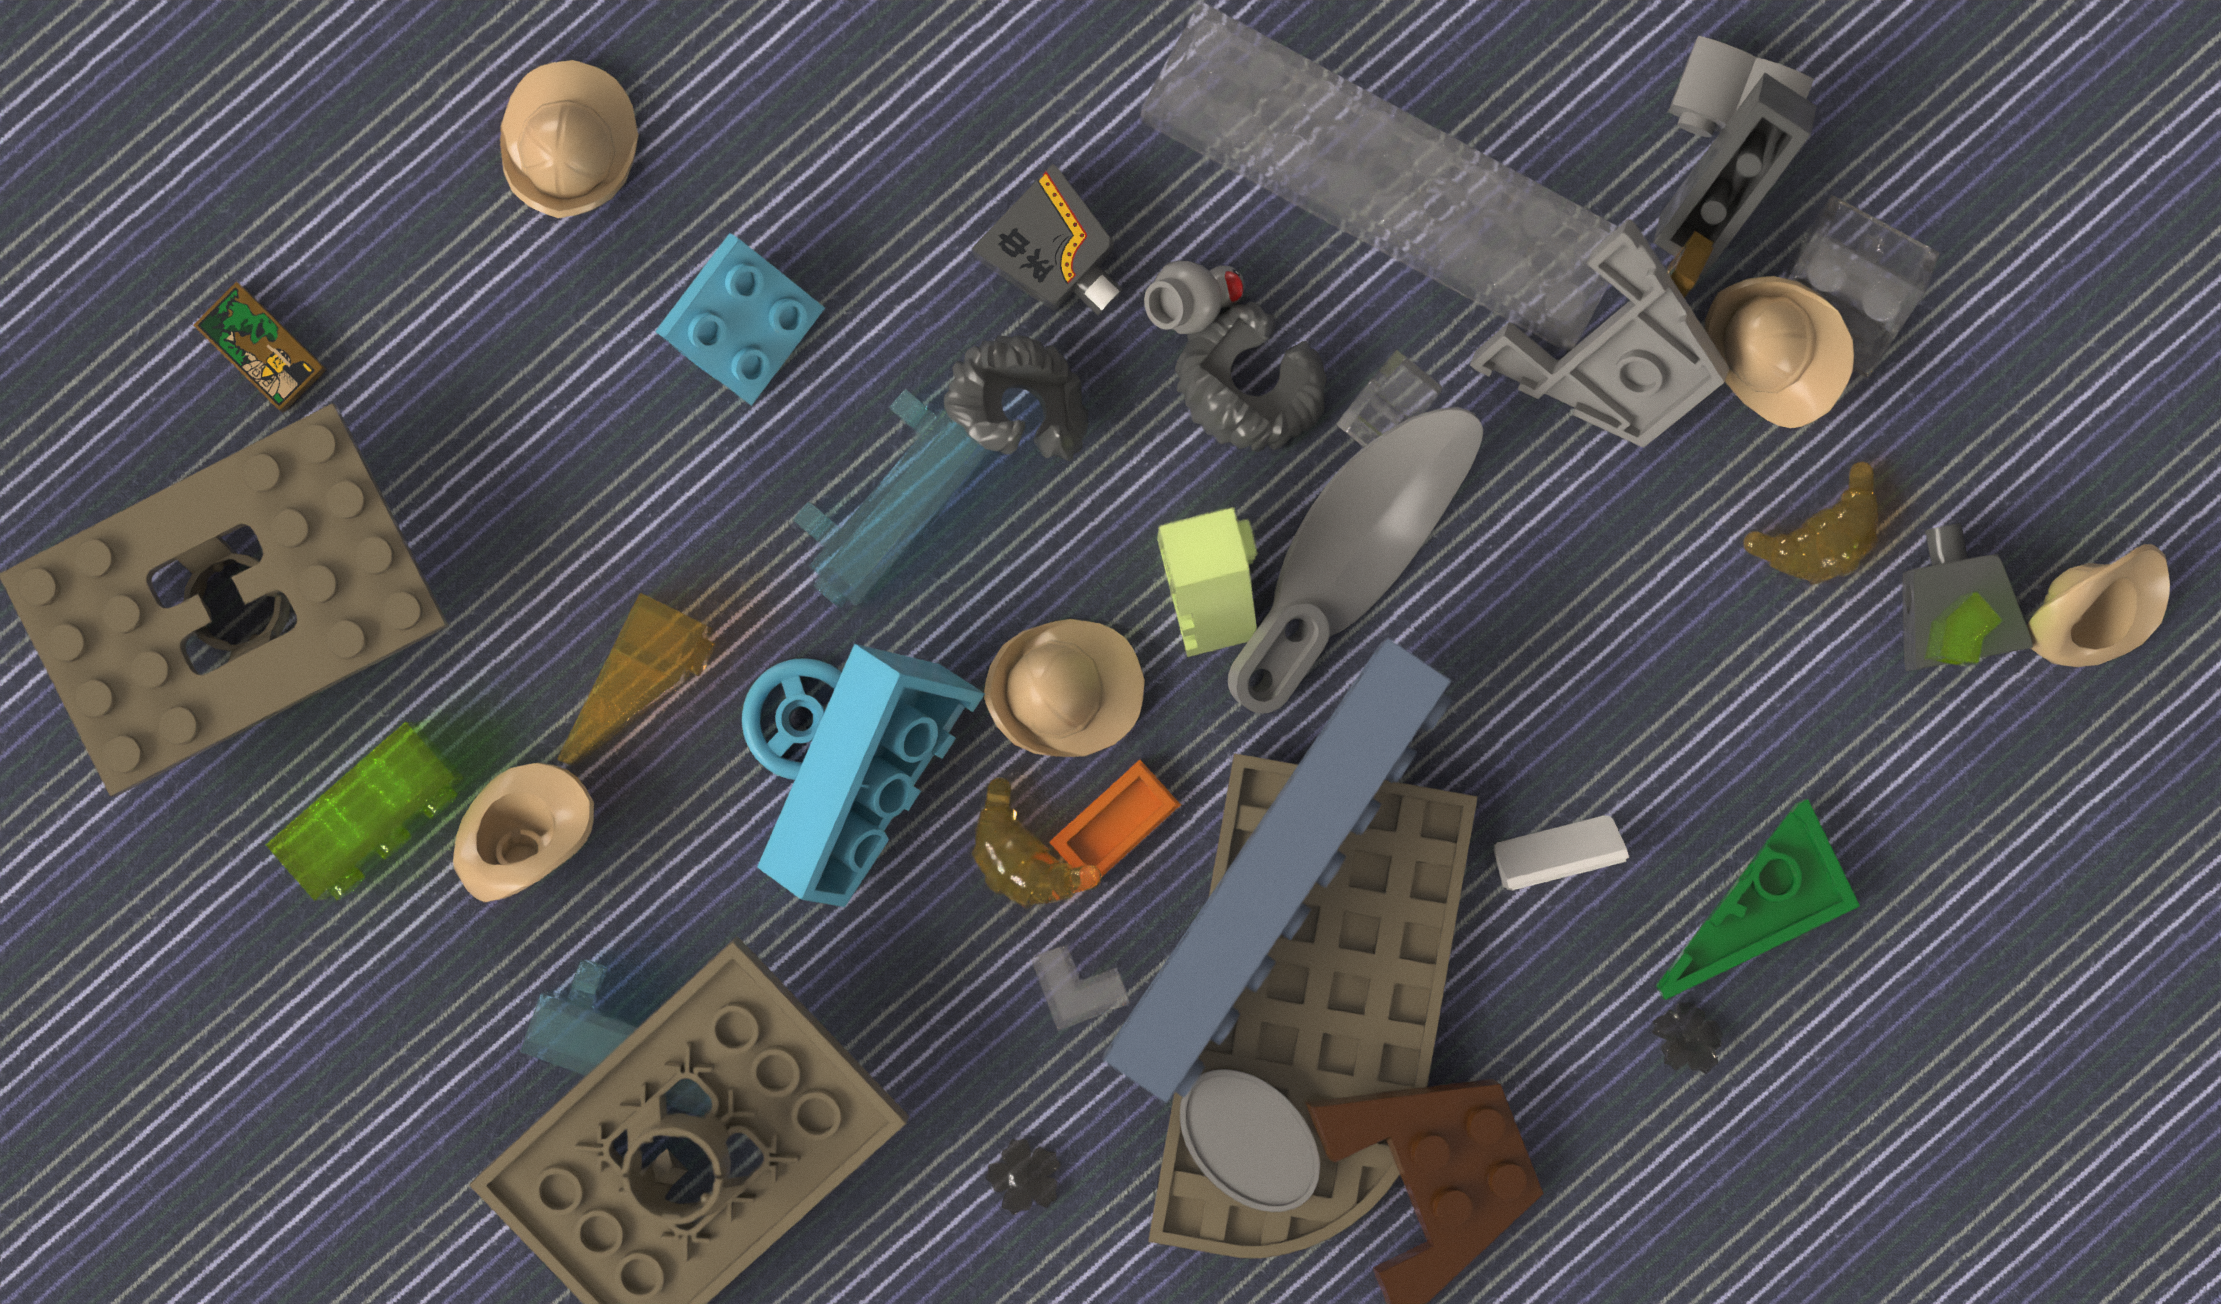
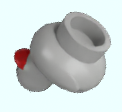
[1144,260,1245,334]

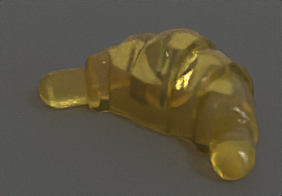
[1743,461,1878,585]
[971,777,1101,909]

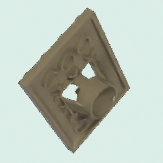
[0,403,449,797]
[469,936,910,1304]

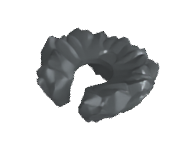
[1174,302,1327,452]
[944,335,1089,461]

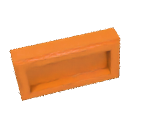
[1049,760,1181,888]

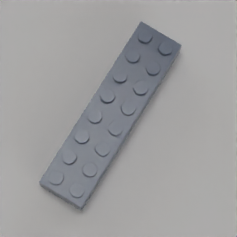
[1103,638,1452,1103]

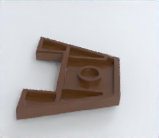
[1305,1079,1544,1304]

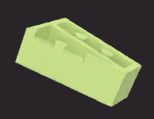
[1157,508,1257,657]

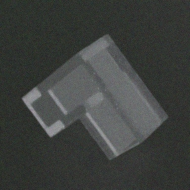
[1031,944,1130,1031]

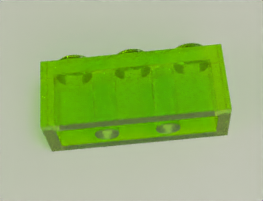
[266,721,464,901]

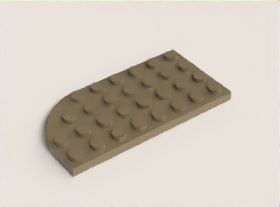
[1148,753,1478,1258]

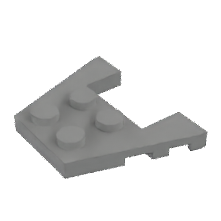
[1470,218,1729,448]

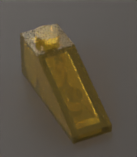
[557,593,715,765]

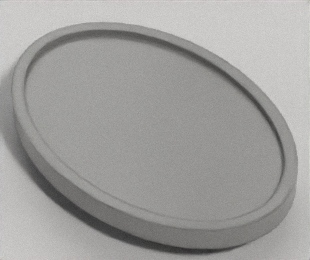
[1180,1069,1320,1212]

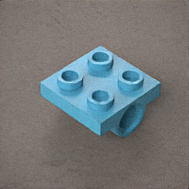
[655,233,825,406]

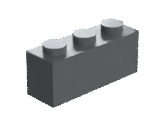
[1653,73,1817,276]

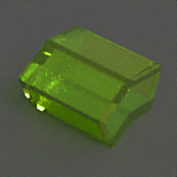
[1925,591,2003,667]

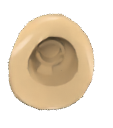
[500,60,638,218]
[1705,276,1854,428]
[2027,544,2170,667]
[983,619,1145,757]
[453,763,594,902]

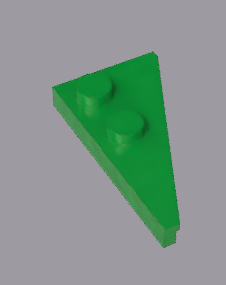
[1656,799,1860,1000]

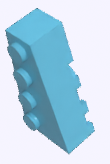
[757,644,985,907]

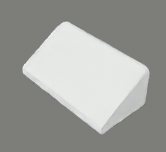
[1494,815,1629,890]

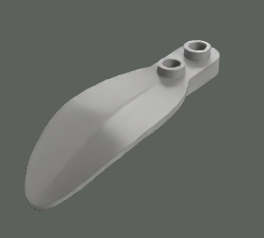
[1228,407,1483,714]

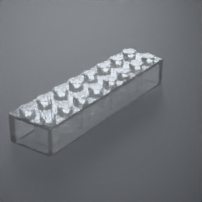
[1140,1,1618,352]

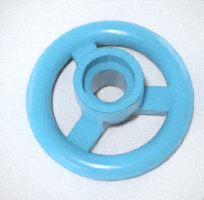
[742,658,842,780]

